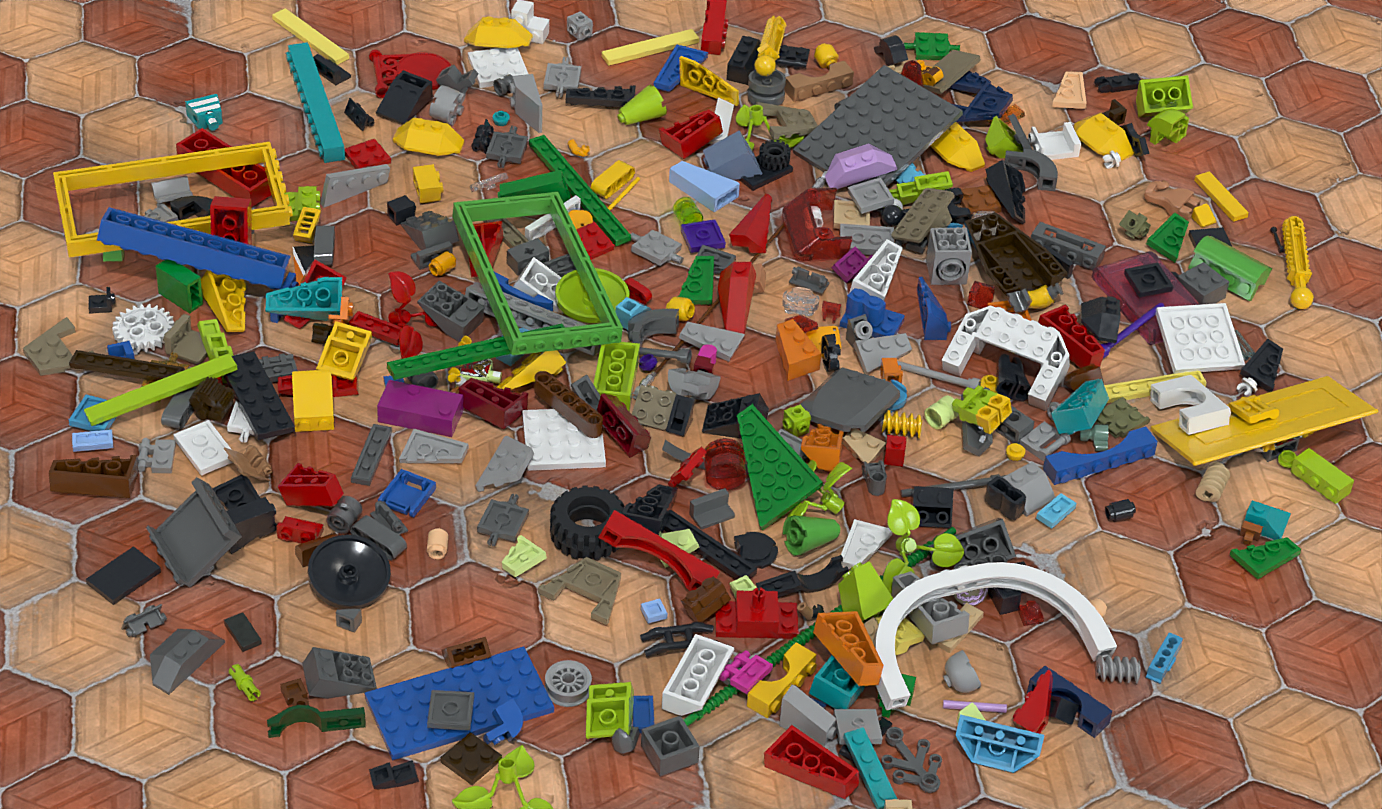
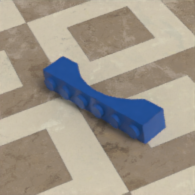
[1043,427,1158,485]

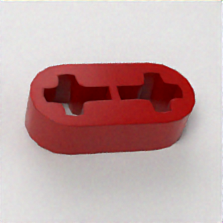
[624,278,652,305]

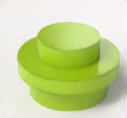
[1278,450,1296,468]

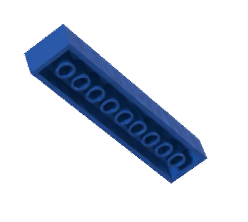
[97,207,291,289]

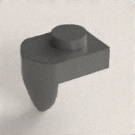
[612,727,640,754]

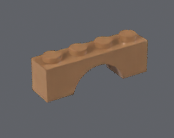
[784,61,854,102]

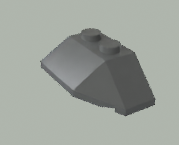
[150,629,225,695]

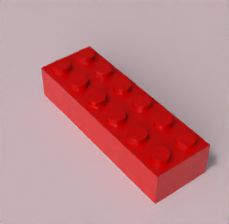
[176,128,272,208]

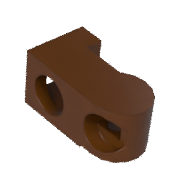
[1064,364,1104,391]

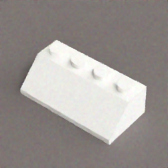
[662,634,734,716]

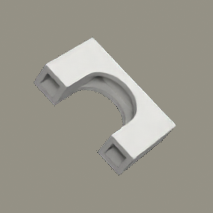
[1150,375,1231,435]

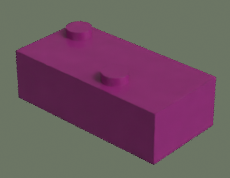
[377,380,463,437]

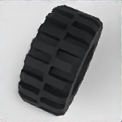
[550,485,625,560]

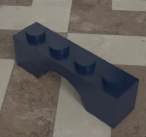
[1027,666,1112,738]

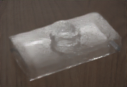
[470,172,508,192]

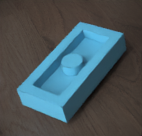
[1036,493,1077,529]

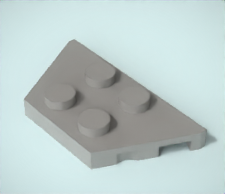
[475,436,534,492]

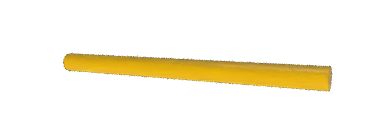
[607,177,640,211]

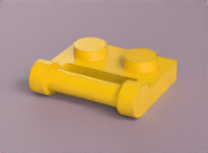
[1228,395,1279,424]

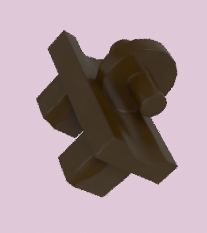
[311,323,333,346]

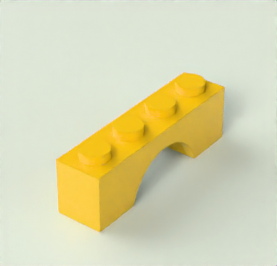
[747,643,817,719]

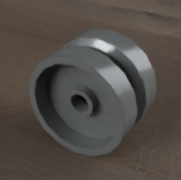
[748,69,786,106]

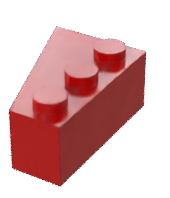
[701,0,729,55]
[659,109,723,159]
[469,221,504,277]
[278,463,344,507]

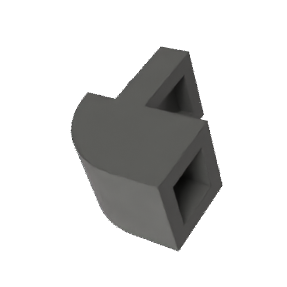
[436,64,479,93]

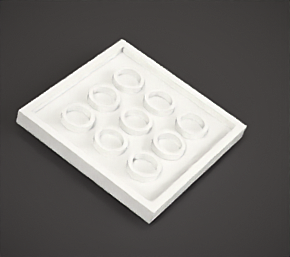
[1156,303,1245,374]
[522,409,606,471]

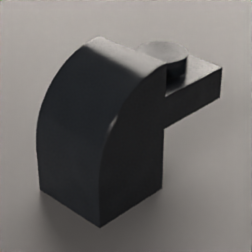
[874,35,908,65]

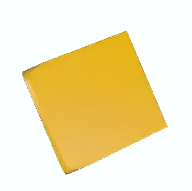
[1191,203,1216,228]

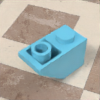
[615,297,652,330]

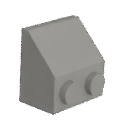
[1003,461,1056,517]

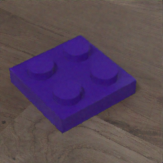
[681,219,726,253]

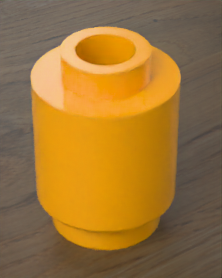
[429,252,456,276]

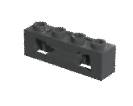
[1031,222,1106,271]

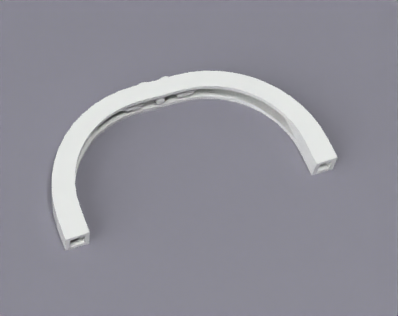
[873,562,1117,710]

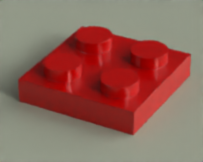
[345,138,391,169]
[576,221,615,260]

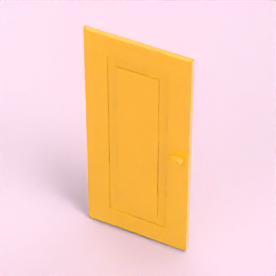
[1151,376,1379,466]

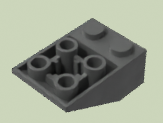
[401,211,459,250]
[417,281,485,342]
[302,647,377,699]

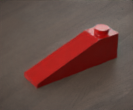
[283,260,347,329]
[717,262,757,334]

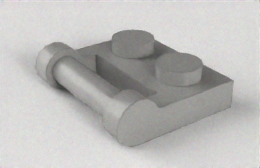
[1019,421,1071,461]

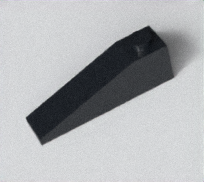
[985,160,1025,224]
[622,484,678,537]

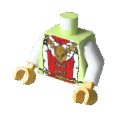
[448,336,502,387]

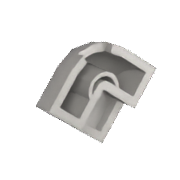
[668,368,721,400]

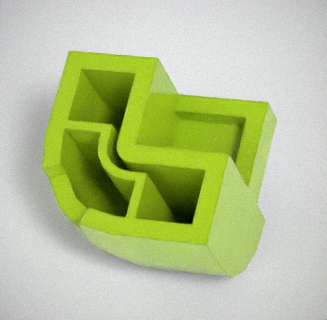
[1147,108,1189,145]

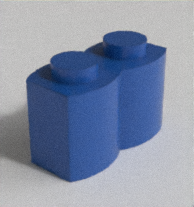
[846,288,886,327]

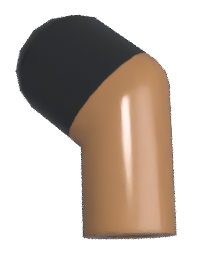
[797,602,824,620]

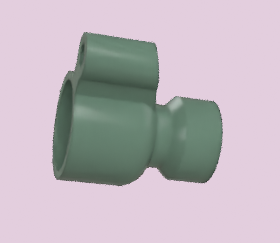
[1080,424,1108,452]

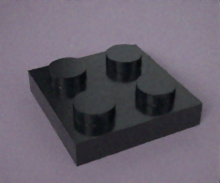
[1124,263,1173,298]

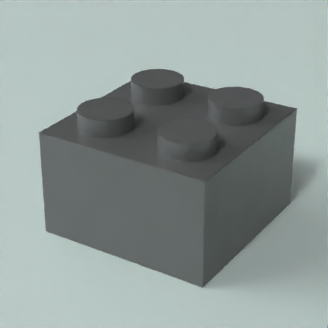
[1175,262,1229,305]
[641,715,700,776]

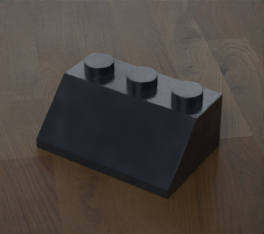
[726,36,761,85]

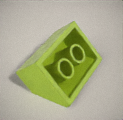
[1136,75,1193,118]

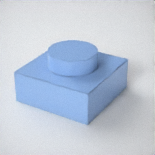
[640,599,667,624]

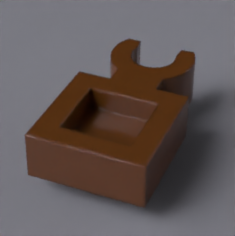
[280,678,309,706]

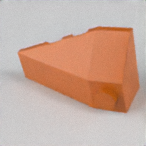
[801,424,844,472]

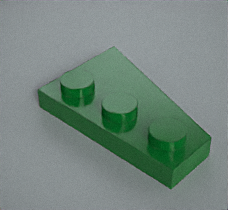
[1146,212,1189,263]

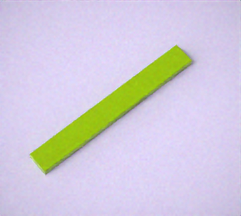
[84,353,238,427]

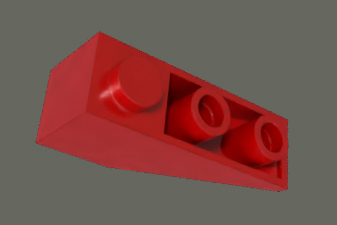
[1013,669,1053,734]

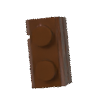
[681,577,731,622]

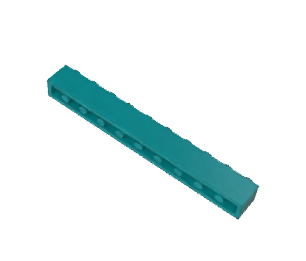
[285,42,345,163]

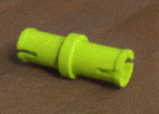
[229,664,261,701]

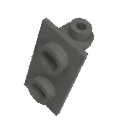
[789,266,830,294]
[370,500,408,535]
[121,604,167,637]

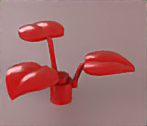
[388,271,438,359]

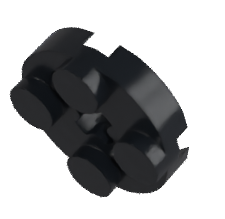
[821,334,841,372]

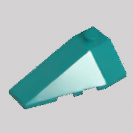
[265,277,342,321]

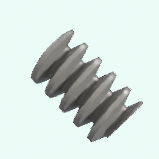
[1095,655,1140,684]

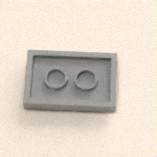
[840,224,894,255]

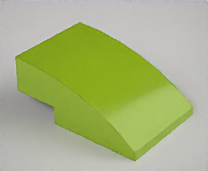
[586,682,634,739]

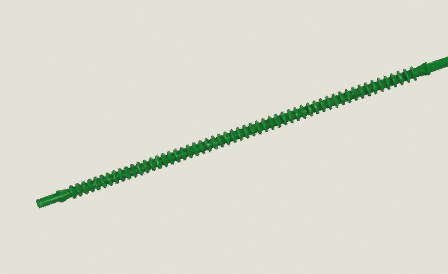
[683,527,956,727]

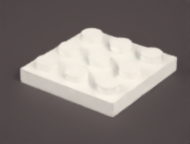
[468,47,528,88]

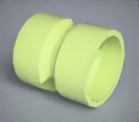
[924,395,959,430]

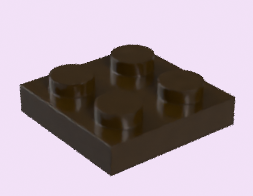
[440,732,502,785]

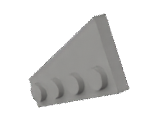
[320,164,390,208]

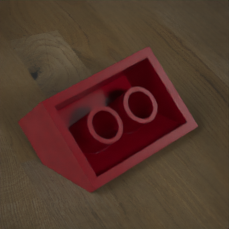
[597,393,651,458]

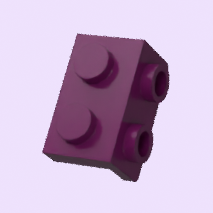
[831,246,873,283]

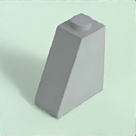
[779,685,837,746]

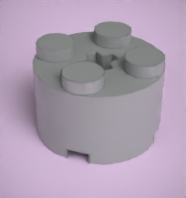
[429,85,466,126]

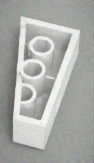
[849,240,903,300]

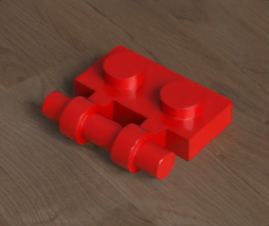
[668,446,707,487]

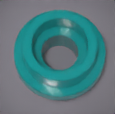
[492,111,510,126]

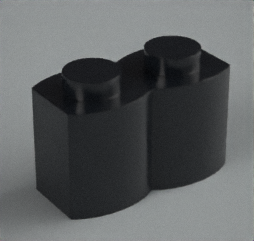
[985,476,1026,520]

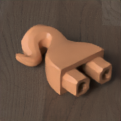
[1144,180,1201,220]

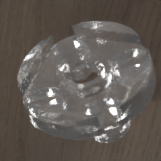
[782,287,819,316]

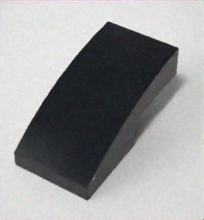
[369,760,419,789]

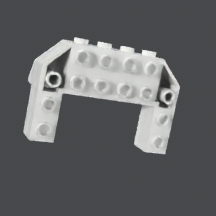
[942,306,1070,411]

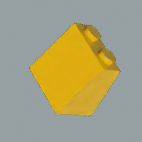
[292,370,334,432]

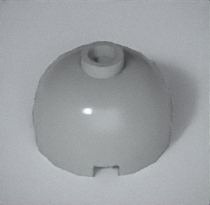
[943,650,981,693]

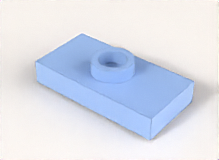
[72,430,113,452]

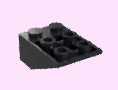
[376,70,433,124]
[702,393,769,439]

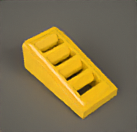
[293,207,321,243]

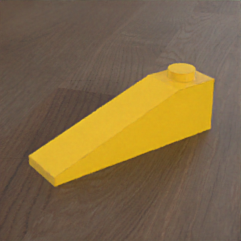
[679,56,739,106]
[201,270,246,332]

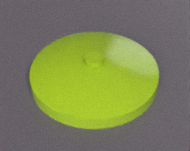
[555,268,629,323]

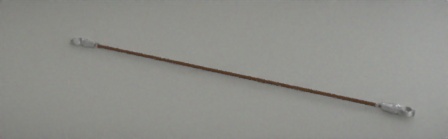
[633,171,827,399]

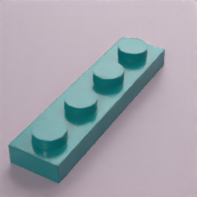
[843,727,897,809]

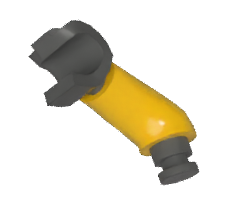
[1007,282,1064,313]

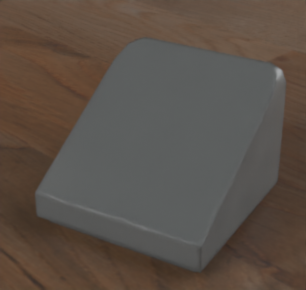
[336,609,362,633]

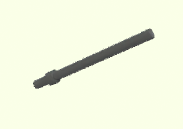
[900,474,1006,497]

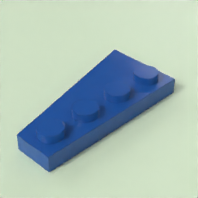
[654,44,708,92]

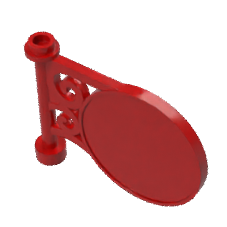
[369,49,451,98]

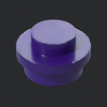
[639,354,658,371]

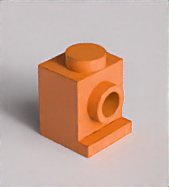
[880,358,903,383]

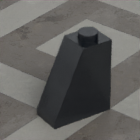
[226,497,276,554]

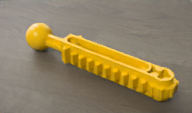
[754,16,787,76]
[1282,216,1314,309]

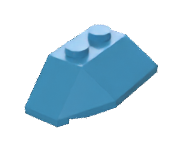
[955,714,1045,773]

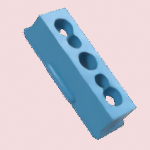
[1146,632,1183,683]

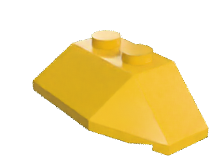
[464,16,533,48]
[1074,113,1134,161]
[393,118,465,156]
[930,122,985,172]

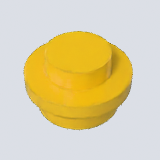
[1006,443,1025,461]

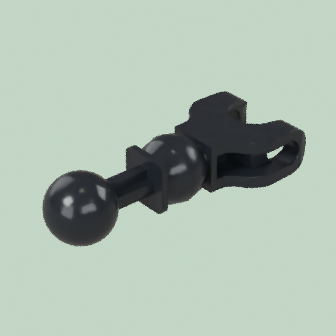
[881,188,972,227]

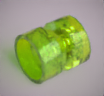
[673,197,704,224]

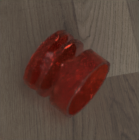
[704,438,747,491]

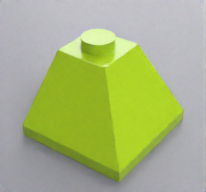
[985,116,1023,158]

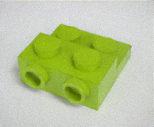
[284,186,321,221]

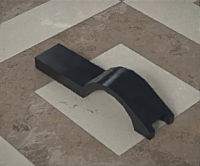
[756,555,849,598]

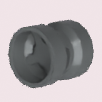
[493,74,513,96]

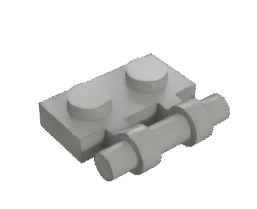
[137,438,176,473]

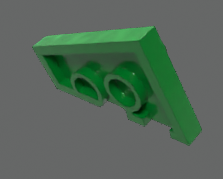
[678,256,715,305]
[1230,537,1301,579]

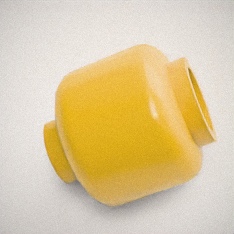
[814,43,839,68]
[666,296,695,322]

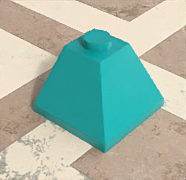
[1244,500,1291,540]

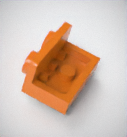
[328,297,354,326]

